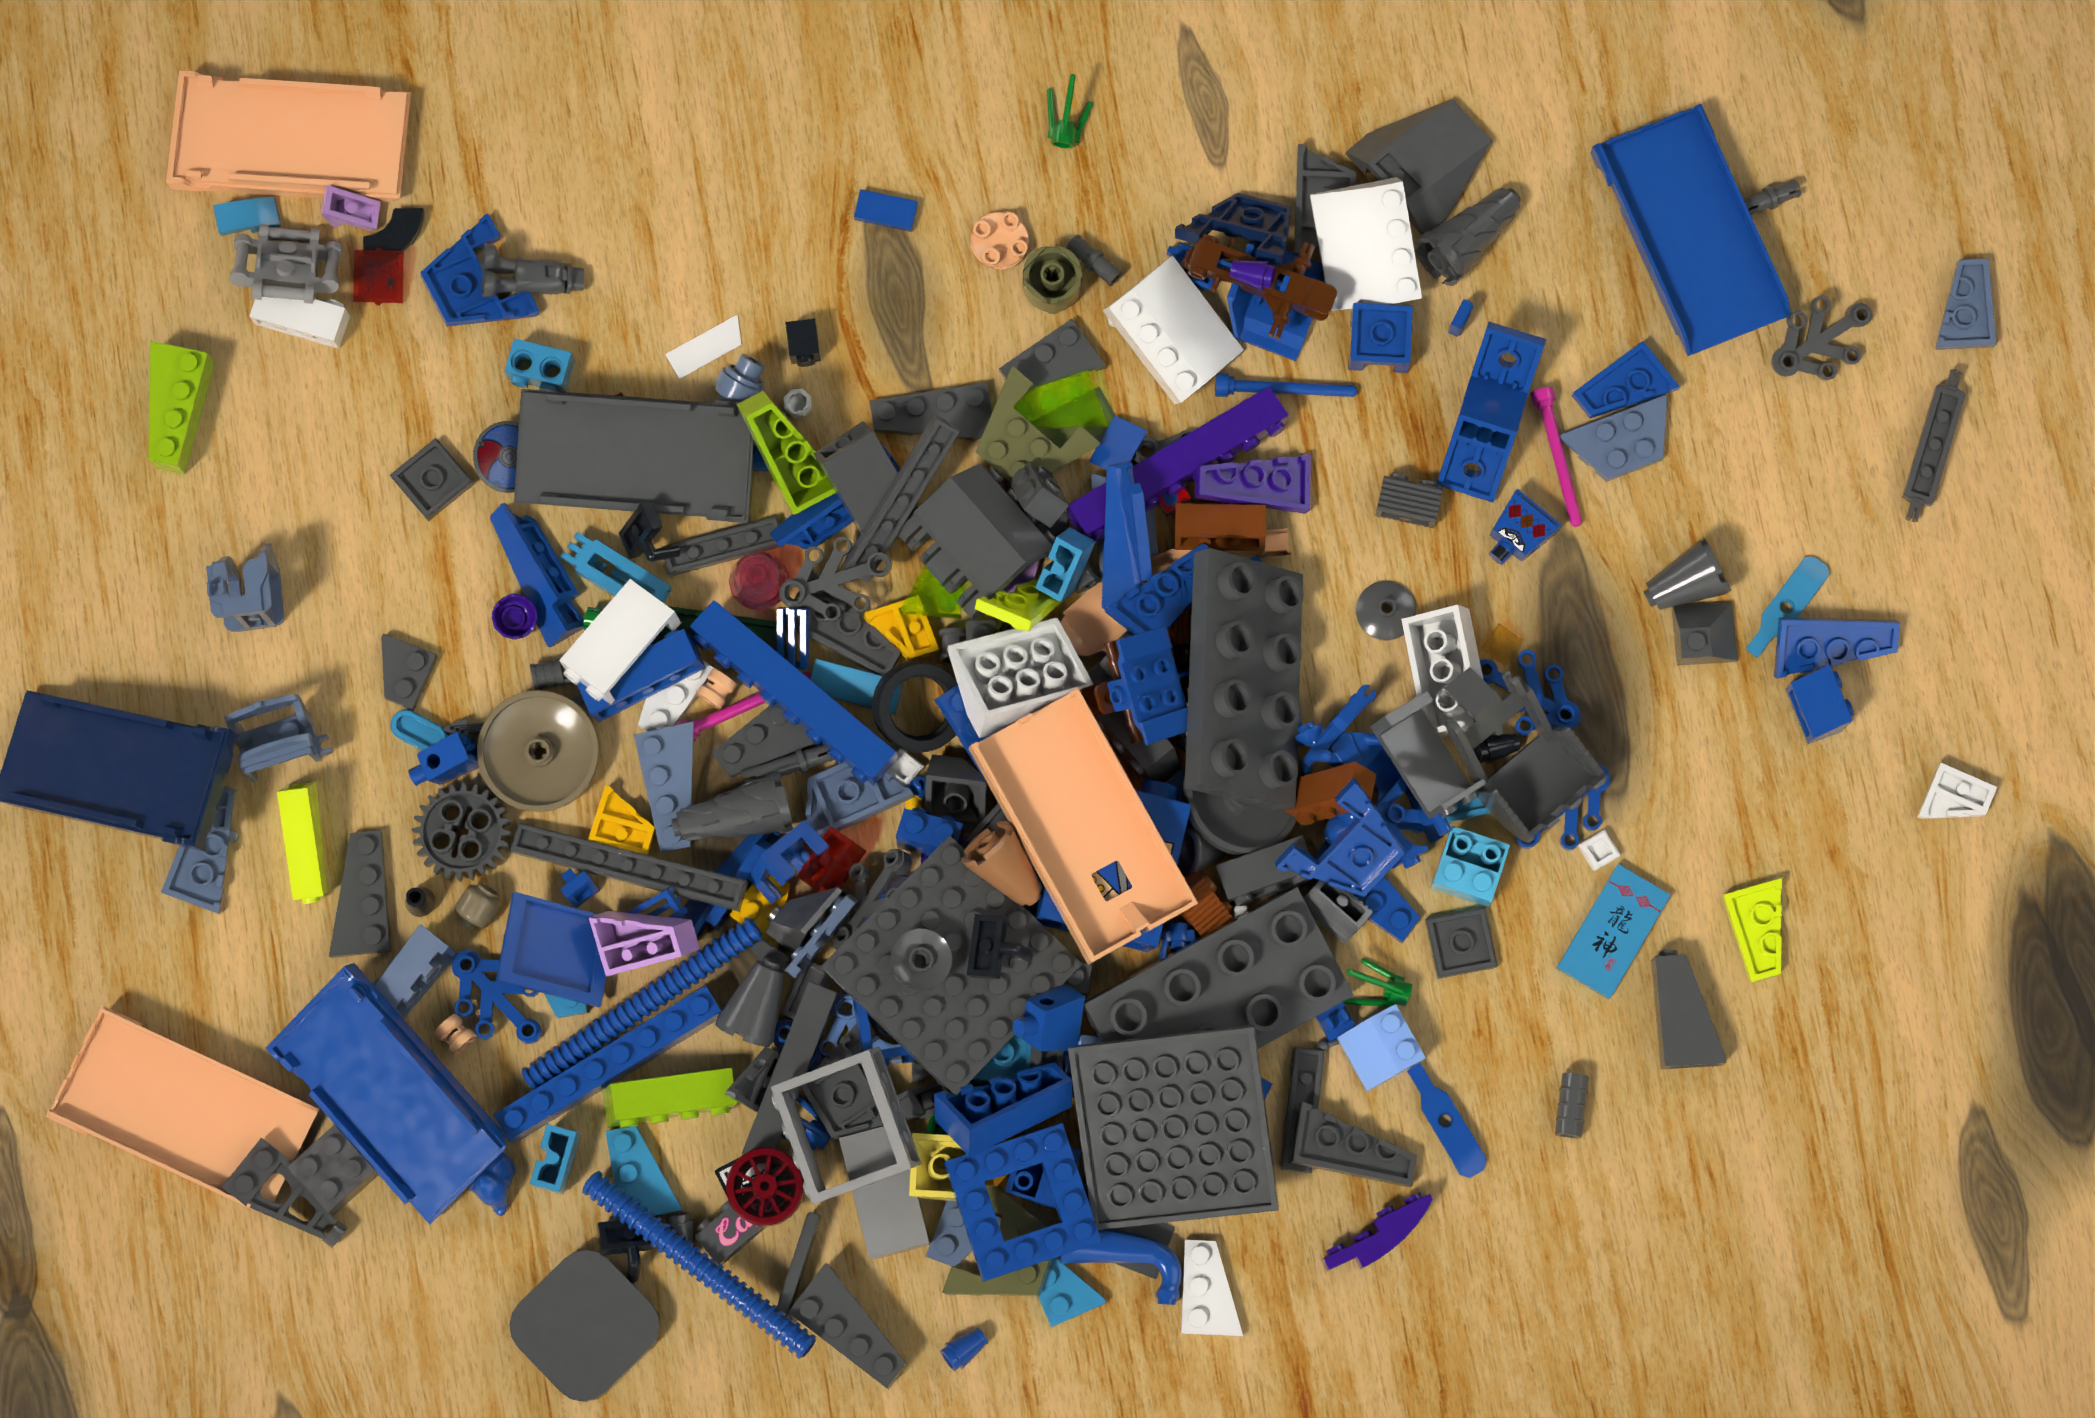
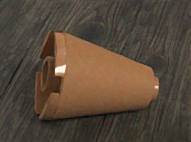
[961,820,1043,906]

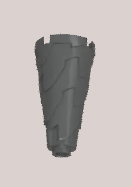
[1415,188,1521,286]
[671,772,793,841]

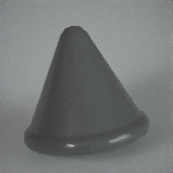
[1177,827,1227,877]

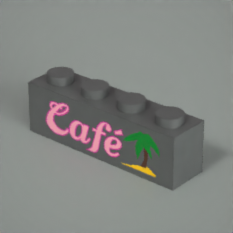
[694,1163,805,1265]

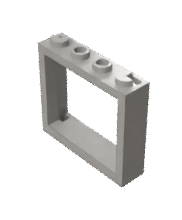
[771,1047,922,1204]

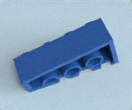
[934,1062,1073,1157]

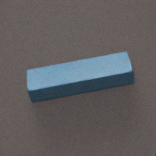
[811,659,903,714]

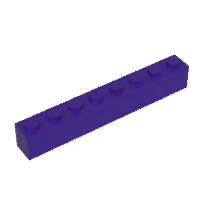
[1066,386,1289,541]

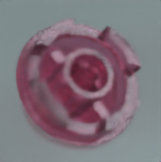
[729,552,789,610]

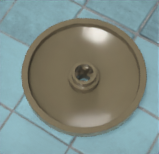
[477,690,600,812]

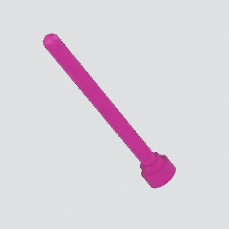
[1530,387,1582,527]
[675,672,811,742]

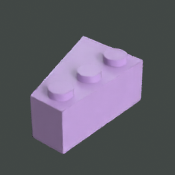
[589,911,700,976]

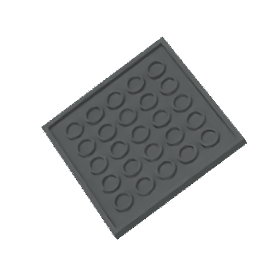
[821,835,1082,1096]
[1068,1025,1279,1230]

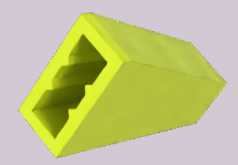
[277,781,328,904]

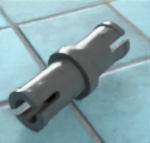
[1743,179,1801,215]
[1067,235,1122,286]

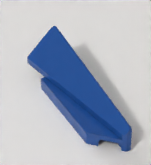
[770,444,900,549]
[1102,461,1152,610]
[679,832,782,940]

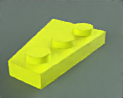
[975,578,1061,631]
[1722,878,1782,983]

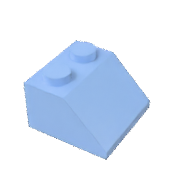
[1337,1004,1426,1092]

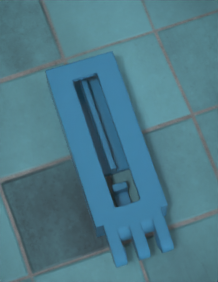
[560,532,672,603]

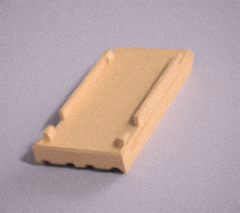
[166,70,411,203]
[46,1005,319,1216]

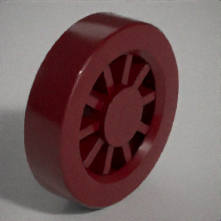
[726,1147,804,1227]

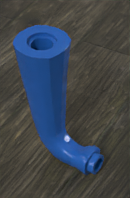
[1059,1228,1182,1305]

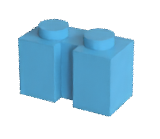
[1035,528,1096,602]
[530,1124,581,1195]

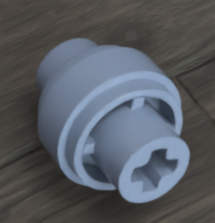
[715,353,765,402]

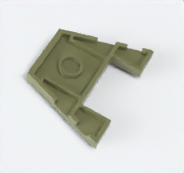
[976,366,1100,483]
[942,1186,1053,1296]

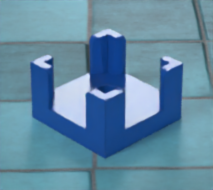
[1348,303,1413,373]
[748,820,829,905]

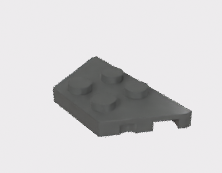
[1294,144,1356,256]

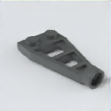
[222,1138,347,1248]

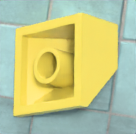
[909,1133,966,1201]

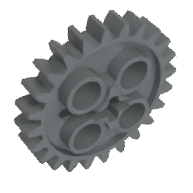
[412,783,512,882]

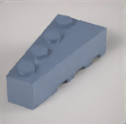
[373,924,457,1019]

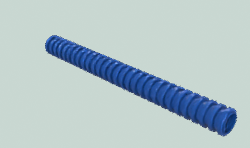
[522,917,763,1090]
[582,1171,816,1359]

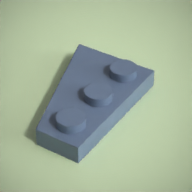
[1935,259,1996,350]
[785,894,859,978]

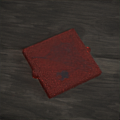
[353,248,404,306]

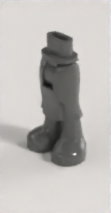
[481,243,584,298]

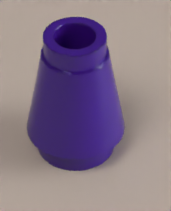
[1230,260,1276,291]

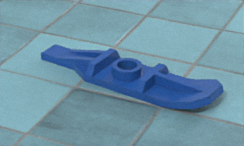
[1407,1063,1487,1178]

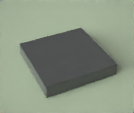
[390,438,474,522]
[1425,907,1498,979]

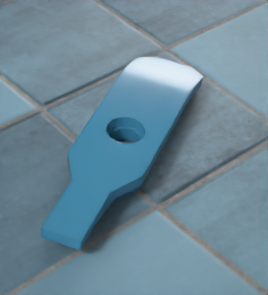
[1745,557,1829,658]

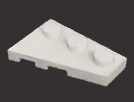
[638,661,714,732]
[1181,1240,1243,1337]

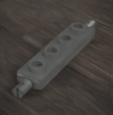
[1902,369,1966,522]

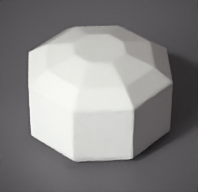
[783,389,812,419]

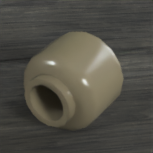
[455,882,501,930]

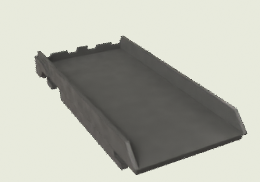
[514,389,755,523]

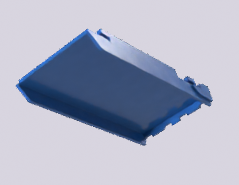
[1590,104,1791,356]
[265,963,507,1225]

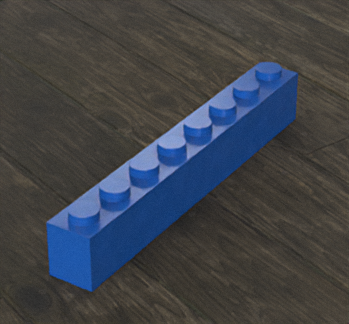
[690,600,897,786]
[493,986,721,1144]

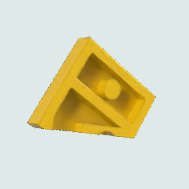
[864,595,939,661]

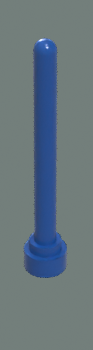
[1215,373,1358,397]

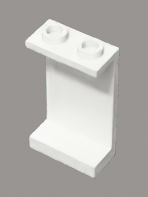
[559,579,681,705]

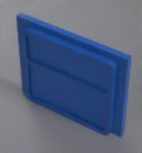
[496,892,606,1008]

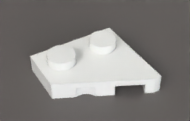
[1917,763,1997,819]

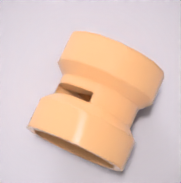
[696,668,738,710]
[434,1013,477,1056]

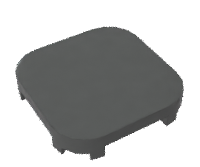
[509,1250,661,1402]

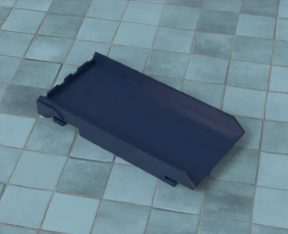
[0,690,240,852]

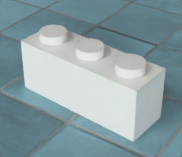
[250,296,350,349]

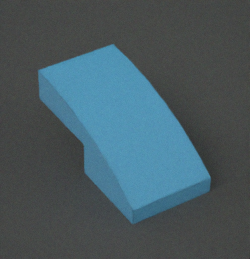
[213,197,281,236]

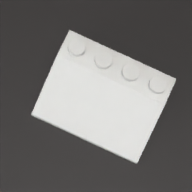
[1310,177,1422,311]
[1103,256,1244,405]
[947,618,1094,738]

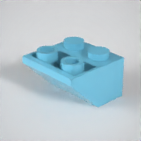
[1430,826,1510,907]

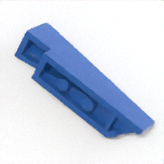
[490,503,584,647]

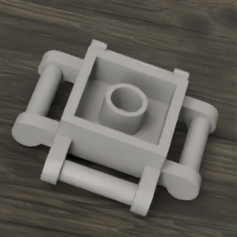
[230,224,342,304]

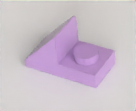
[321,185,381,232]

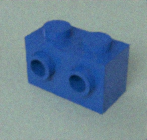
[896,808,964,856]

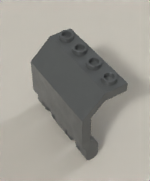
[898,464,1056,620]

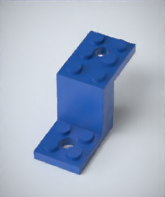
[1437,321,1546,503]

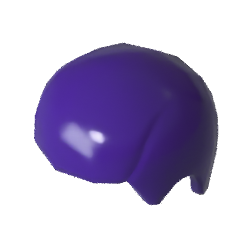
[491,594,538,640]

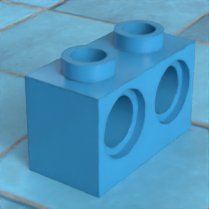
[504,338,575,392]

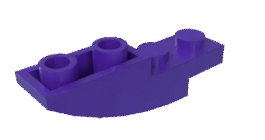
[1322,1192,1433,1271]

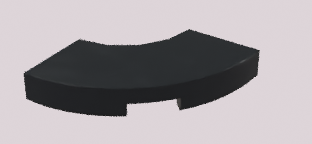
[362,208,425,268]

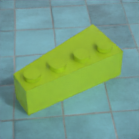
[148,341,215,475]
[602,1068,737,1128]

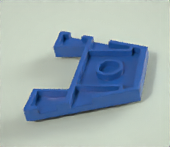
[420,214,540,327]
[1275,778,1405,897]

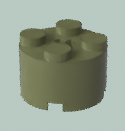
[1023,246,1082,314]

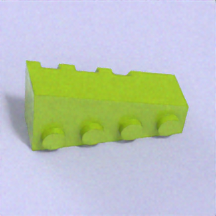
[736,391,836,515]

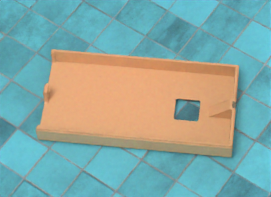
[968,687,1198,965]

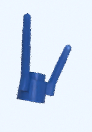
[1158,923,1196,960]
[782,1094,831,1151]

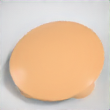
[971,212,1029,269]

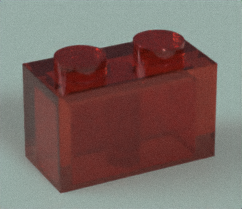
[796,826,866,892]

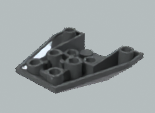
[1345,99,1492,235]

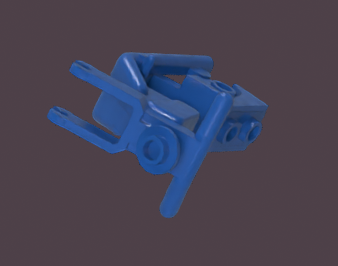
[1295,685,1452,869]

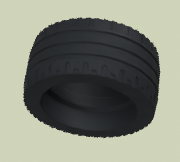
[872,661,958,752]

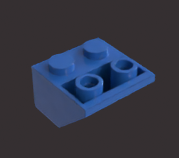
[1786,665,1854,744]
[1004,1132,1082,1210]

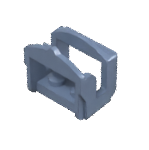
[206,543,284,632]
[224,694,333,782]

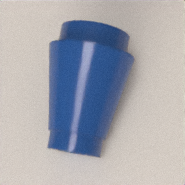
[940,1328,988,1371]

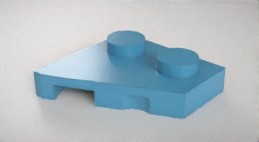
[1038,1258,1106,1327]

